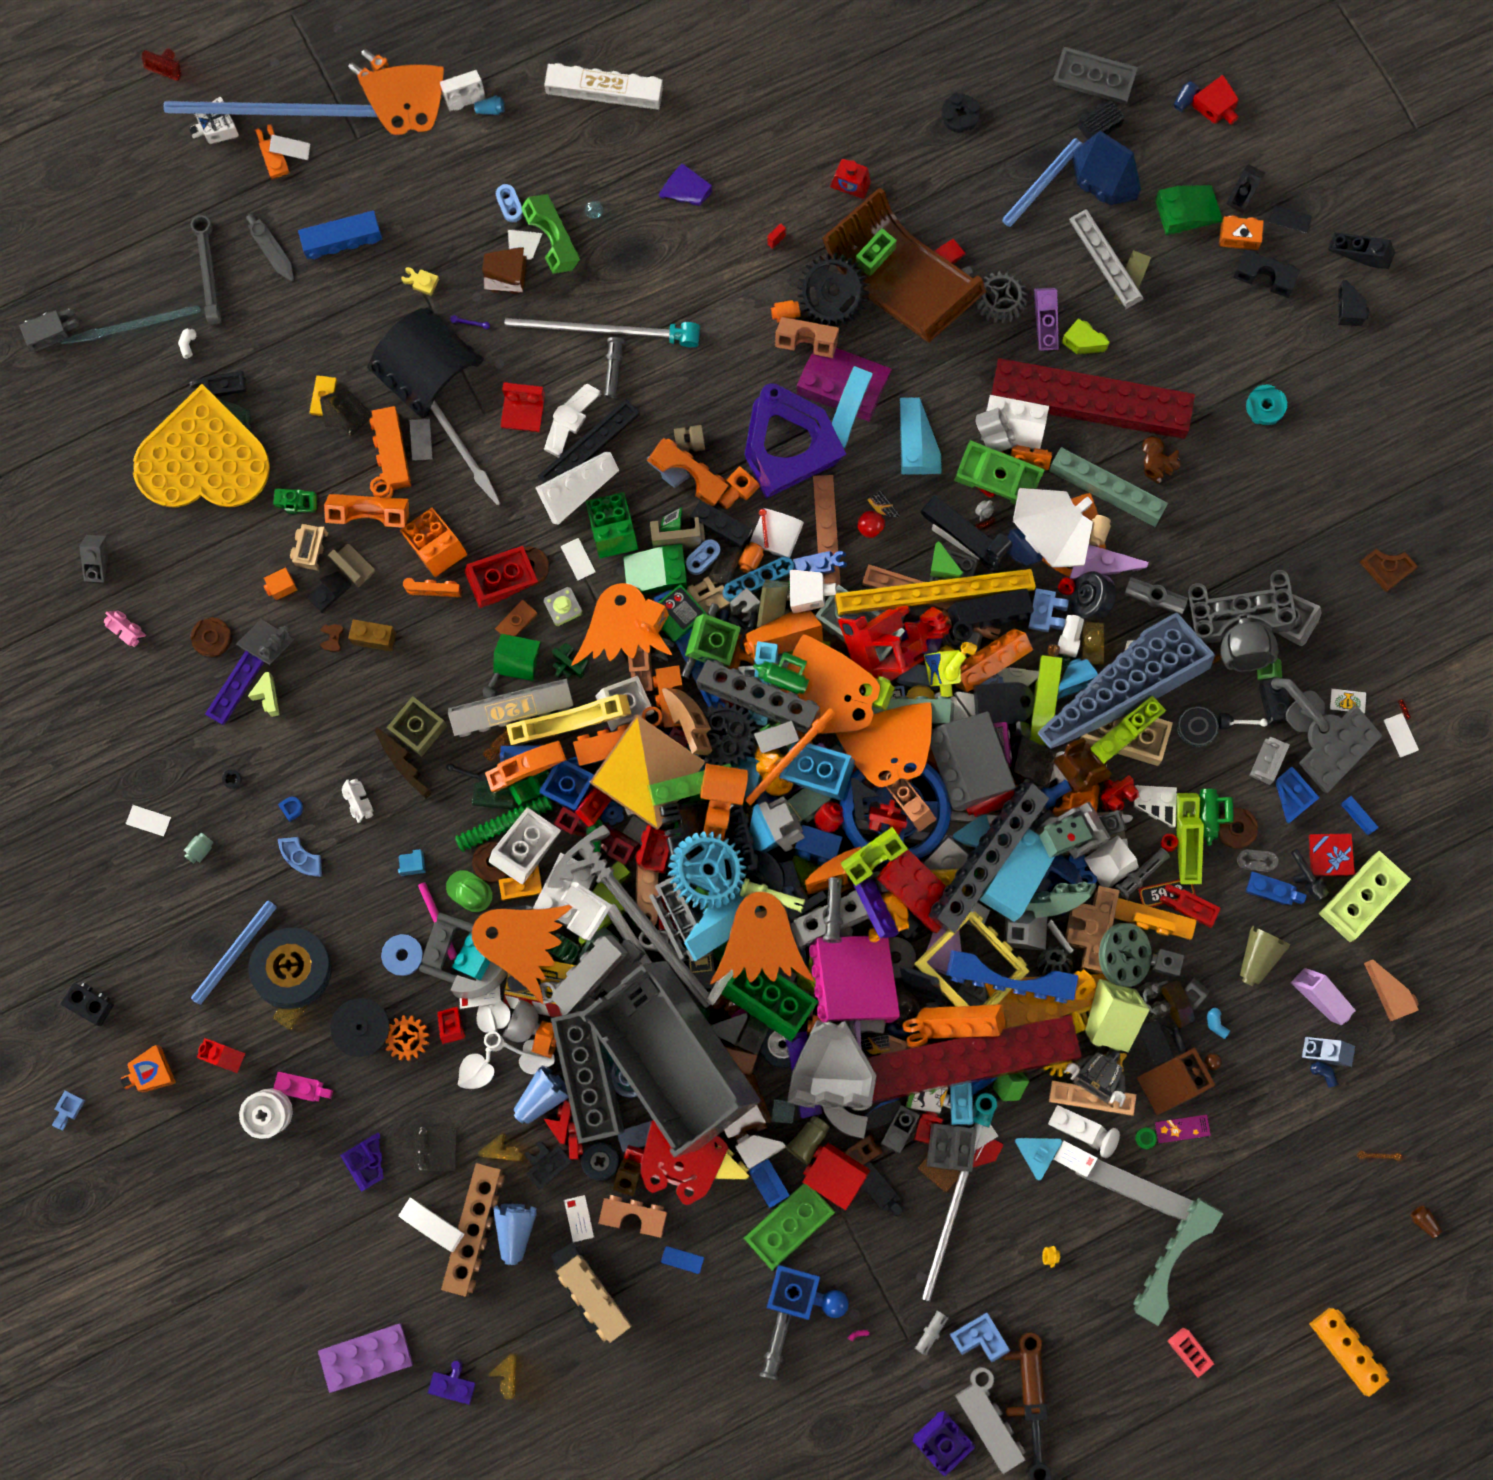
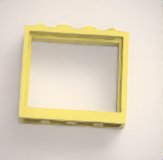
[914,911,1029,1007]

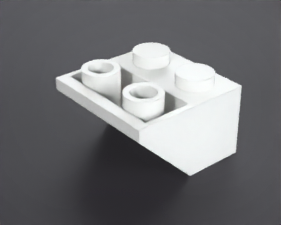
[440,70,486,111]

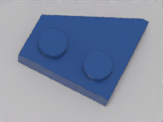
[1275,767,1319,824]

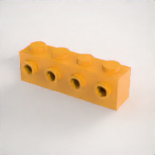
[1309,1308,1390,1396]

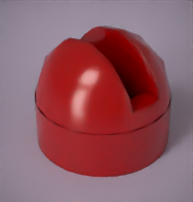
[1058,577,1075,595]
[1161,834,1179,852]

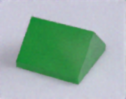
[493,634,541,681]

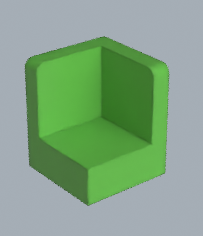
[993,1072,1029,1101]

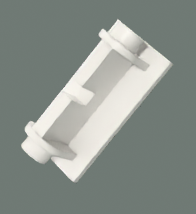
[342,779,374,823]

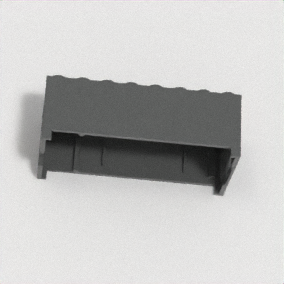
[580,961,761,1158]

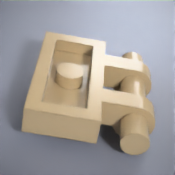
[686,575,730,613]

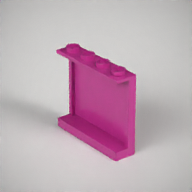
[809,936,900,1023]

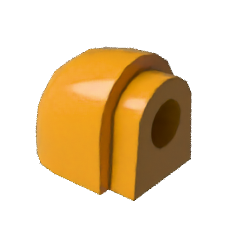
[1074,970,1097,1000]

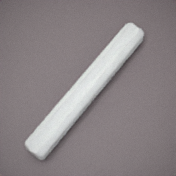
[607,904,652,964]

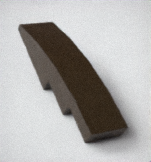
[375,727,431,799]

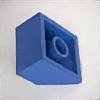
[539,760,594,811]

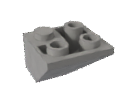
[1004,911,1047,950]

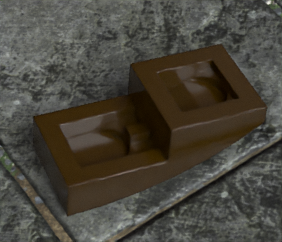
[1160,980,1195,1029]

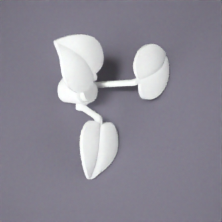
[458,994,555,1089]

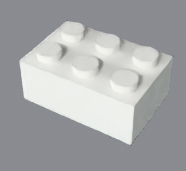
[533,853,598,927]

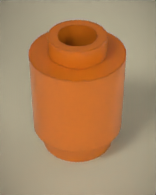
[771,300,800,323]
[738,542,764,573]

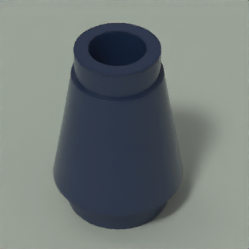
[1173,81,1200,112]

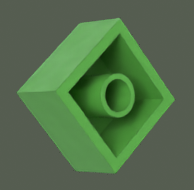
[685,614,741,667]

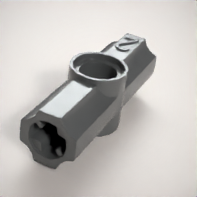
[1124,577,1188,615]

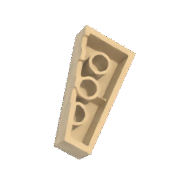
[556,1255,632,1343]

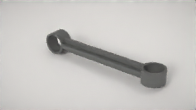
[191,215,221,325]

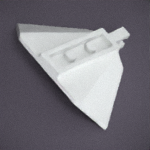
[1013,488,1093,568]

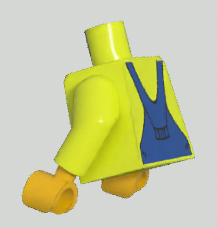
[924,642,977,697]

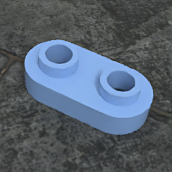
[496,184,523,222]
[686,539,720,575]

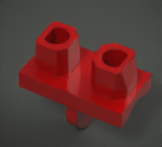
[1101,776,1139,811]
[869,800,907,836]

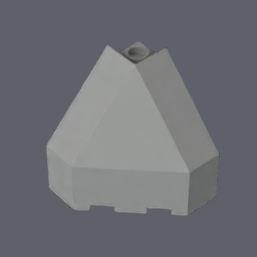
[787,1020,876,1111]

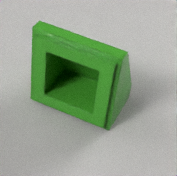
[1257,658,1282,680]

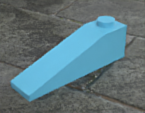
[900,398,941,474]
[684,891,761,961]

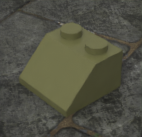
[757,579,790,627]

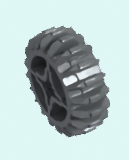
[975,271,1028,324]

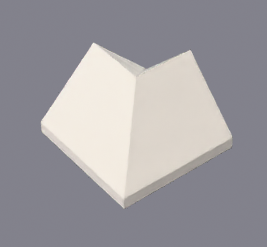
[1084,835,1139,888]

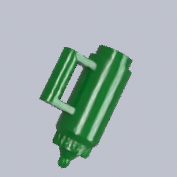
[753,652,809,695]
[1199,789,1234,846]

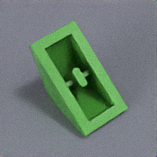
[930,541,963,579]

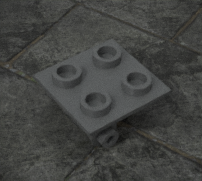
[236,619,294,665]

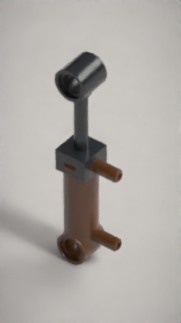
[1002,1332,1051,1480]

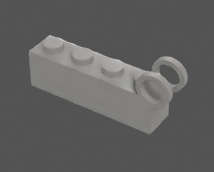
[539,935,628,1015]
[955,1367,1026,1474]

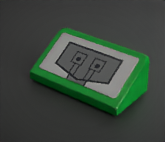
[660,507,682,532]

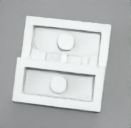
[750,508,804,558]

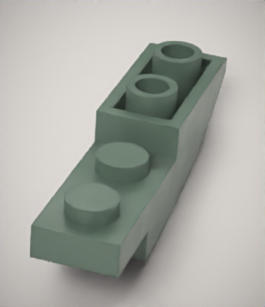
[1025,882,1096,918]

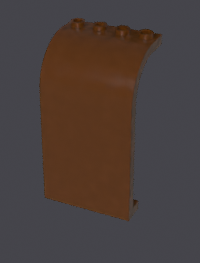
[822,188,987,343]

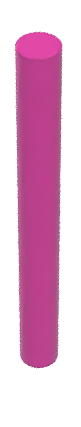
[418,882,457,960]

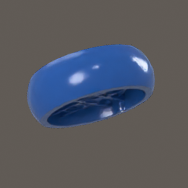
[840,758,952,864]

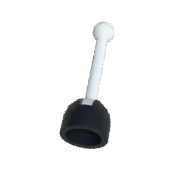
[1218,713,1268,729]

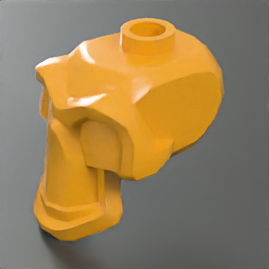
[755,745,793,796]
[869,891,909,943]

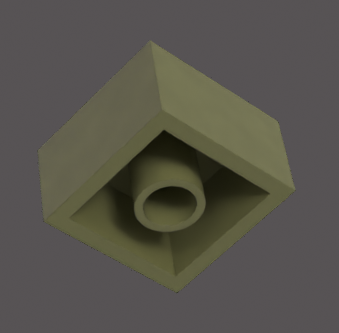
[387,696,447,757]

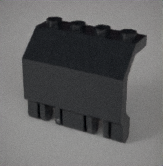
[659,800,758,887]

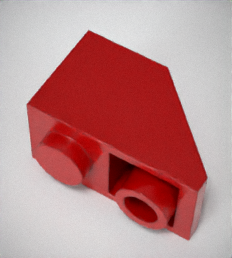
[197,1038,245,1073]

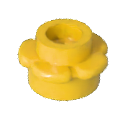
[1043,1246,1060,1267]

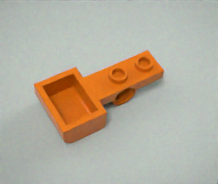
[700,764,748,841]

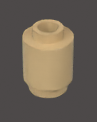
[1089,515,1111,546]

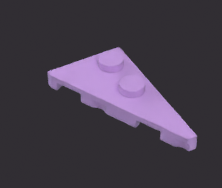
[1070,544,1149,580]

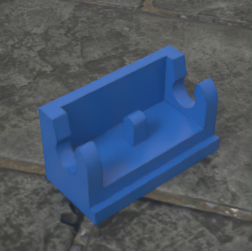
[748,1159,790,1208]

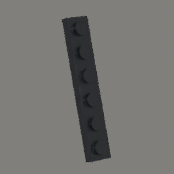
[538,399,640,483]

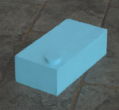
[979,829,1054,922]

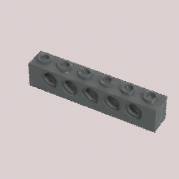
[696,660,820,734]

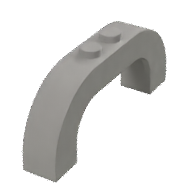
[822,1020,885,1139]

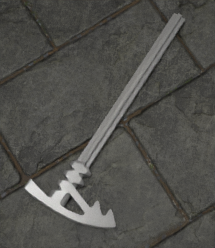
[548,825,711,1009]

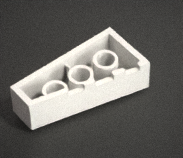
[536,452,619,524]

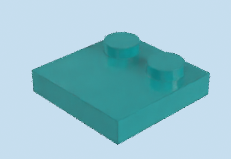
[452,932,491,981]

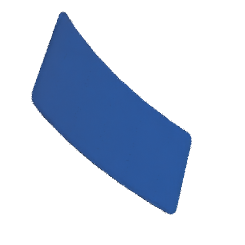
[661,1246,704,1274]

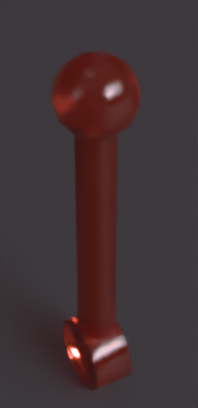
[759,509,769,548]

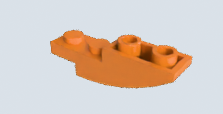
[485,741,566,792]

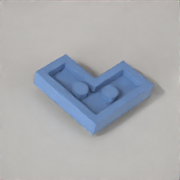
[950,1313,1010,1363]

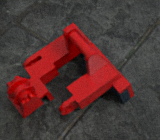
[838,605,951,691]

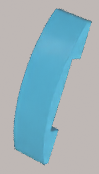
[832,366,873,448]
[748,641,778,726]

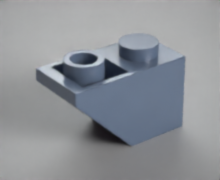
[1302,1037,1355,1067]

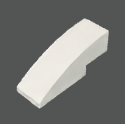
[399,1198,464,1253]

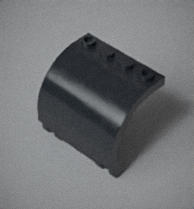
[367,307,484,419]

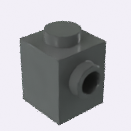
[1150,949,1184,978]

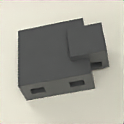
[600,940,645,993]

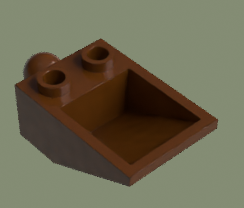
[1136,1048,1222,1115]

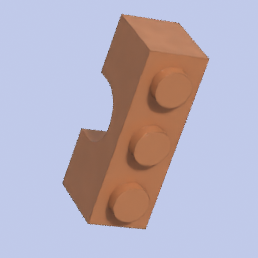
[775,317,839,358]
[598,1195,668,1238]

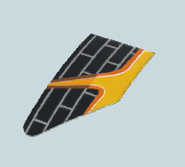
[861,1034,890,1054]

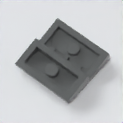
[927,1123,977,1172]

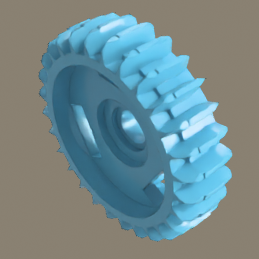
[668,831,746,910]

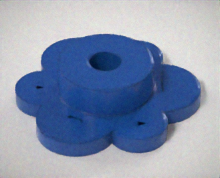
[601,802,624,826]

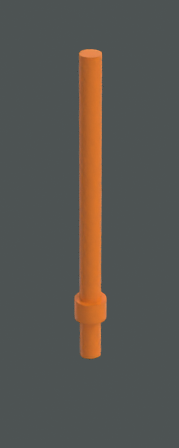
[745,708,836,806]

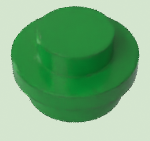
[1135,1128,1157,1149]

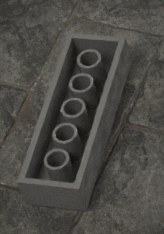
[551,1011,625,1143]

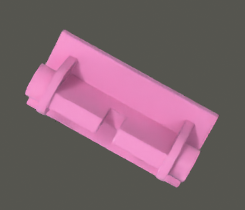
[104,611,146,647]

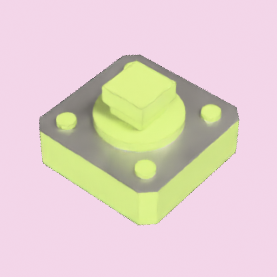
[544,587,582,626]

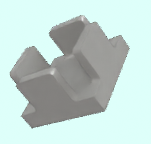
[759,797,805,852]
[1055,802,1110,859]
[922,835,971,870]

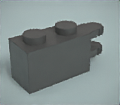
[19,309,79,353]

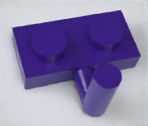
[428,1360,476,1404]

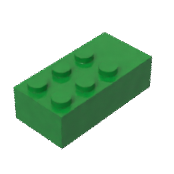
[721,967,818,1042]

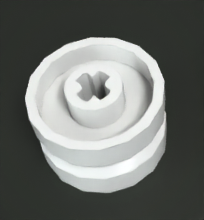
[239,1088,293,1139]

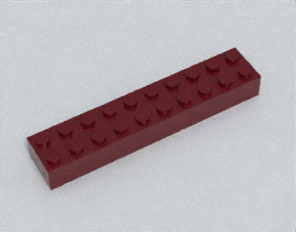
[991,358,1195,439]
[867,1015,1082,1103]

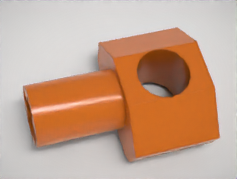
[717,466,760,510]

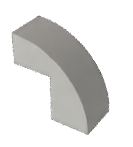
[451,962,508,999]

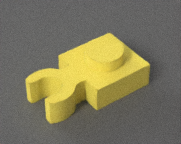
[401,268,439,296]

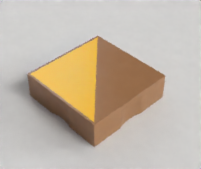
[589,714,705,830]

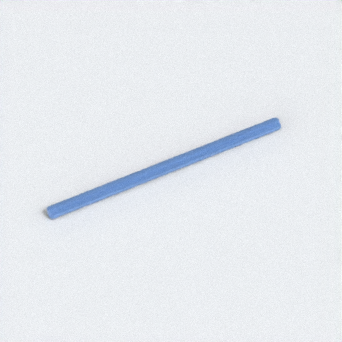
[164,101,378,117]

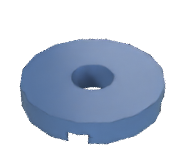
[381,934,423,976]

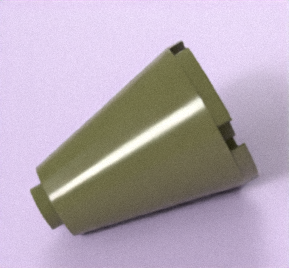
[1240,926,1291,986]

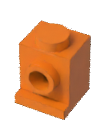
[531,1021,557,1059]

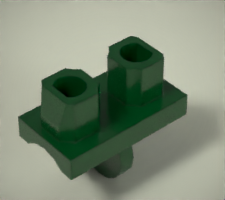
[552,643,589,679]

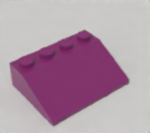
[797,348,892,422]

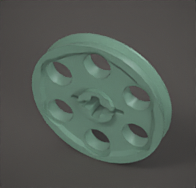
[1099,923,1152,987]

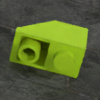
[1062,318,1110,355]

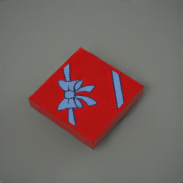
[1309,834,1355,876]

